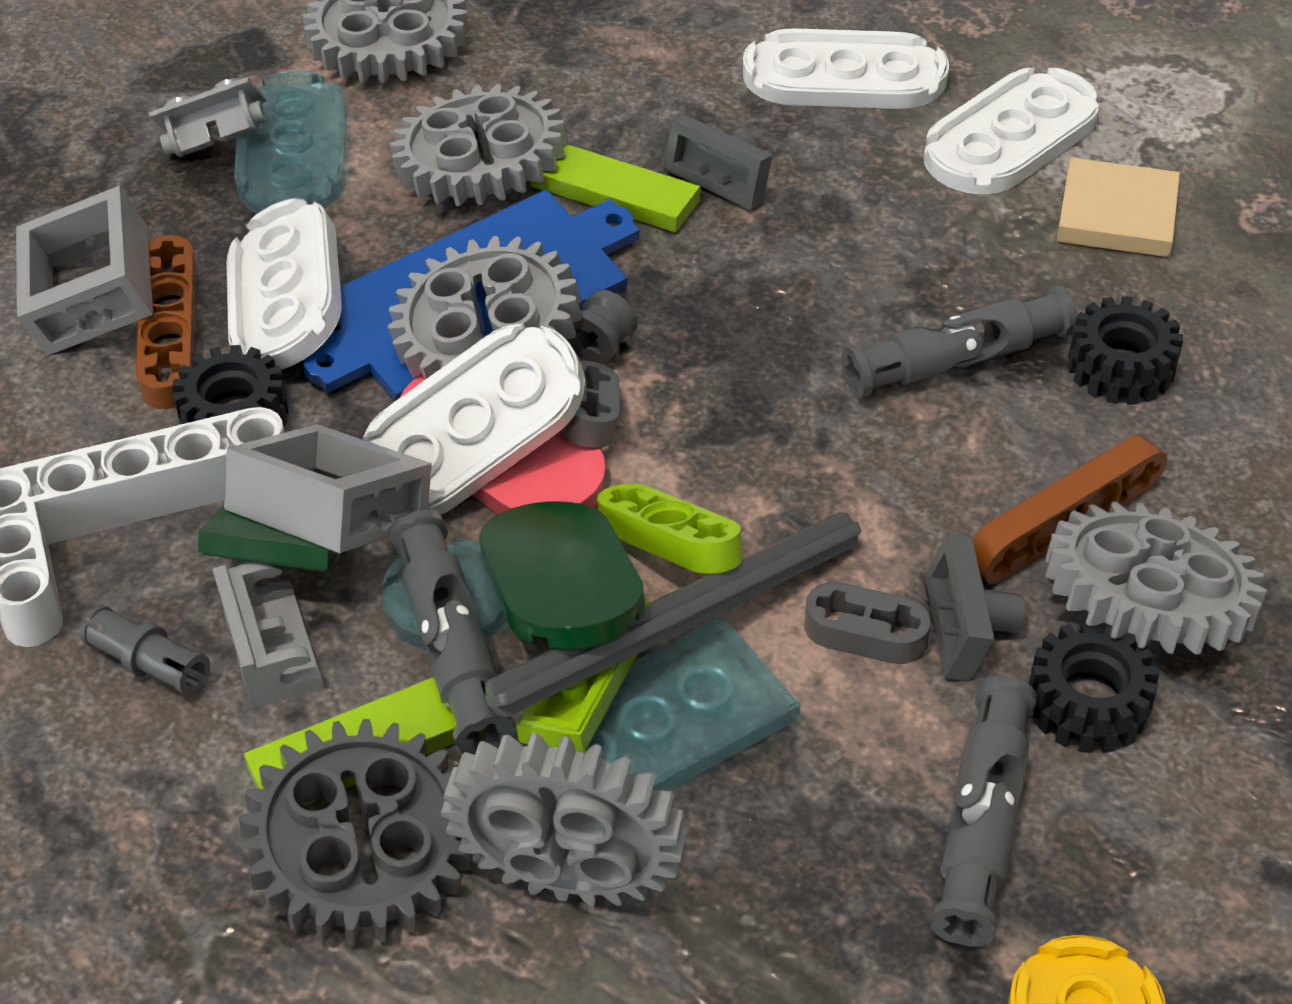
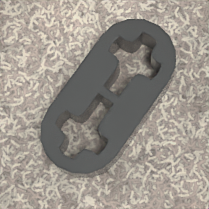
[560,361,620,448]
[804,582,930,664]

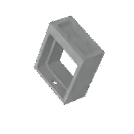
[16,185,153,356]
[224,424,432,553]

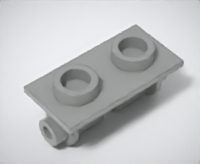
[148,77,268,157]

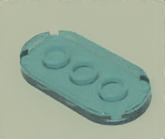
[234,71,347,214]

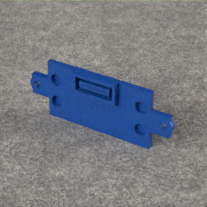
[301,189,640,402]

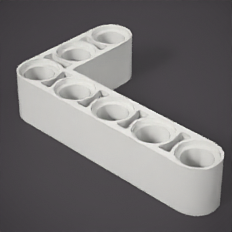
[0,407,285,647]

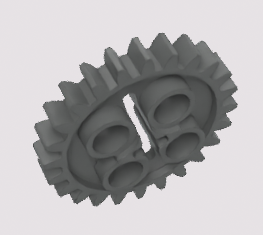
[239,719,473,946]

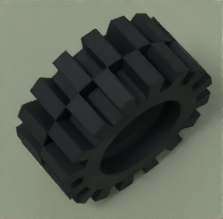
[1068,296,1183,405]
[172,345,289,428]
[1029,622,1159,753]

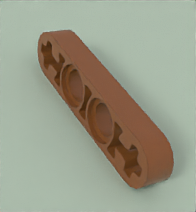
[136,235,197,409]
[972,434,1167,585]

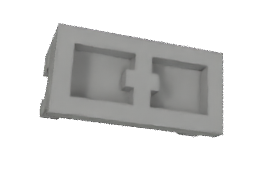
[212,562,324,709]

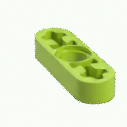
[597,483,743,574]

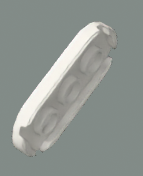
[743,28,949,109]
[924,68,1099,194]
[226,199,342,369]
[362,324,585,515]

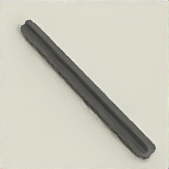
[484,512,861,719]

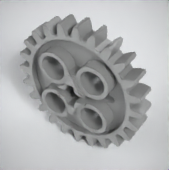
[303,0,469,83]
[390,84,567,206]
[388,236,582,380]
[1045,502,1267,654]
[441,733,688,906]

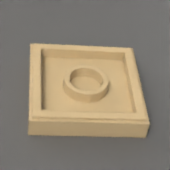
[1056,157,1180,257]

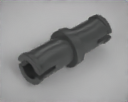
[79,605,210,695]

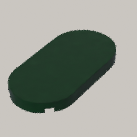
[479,501,645,650]

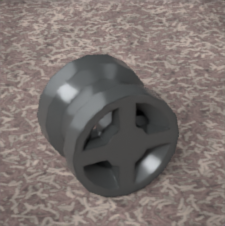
[566,290,638,364]

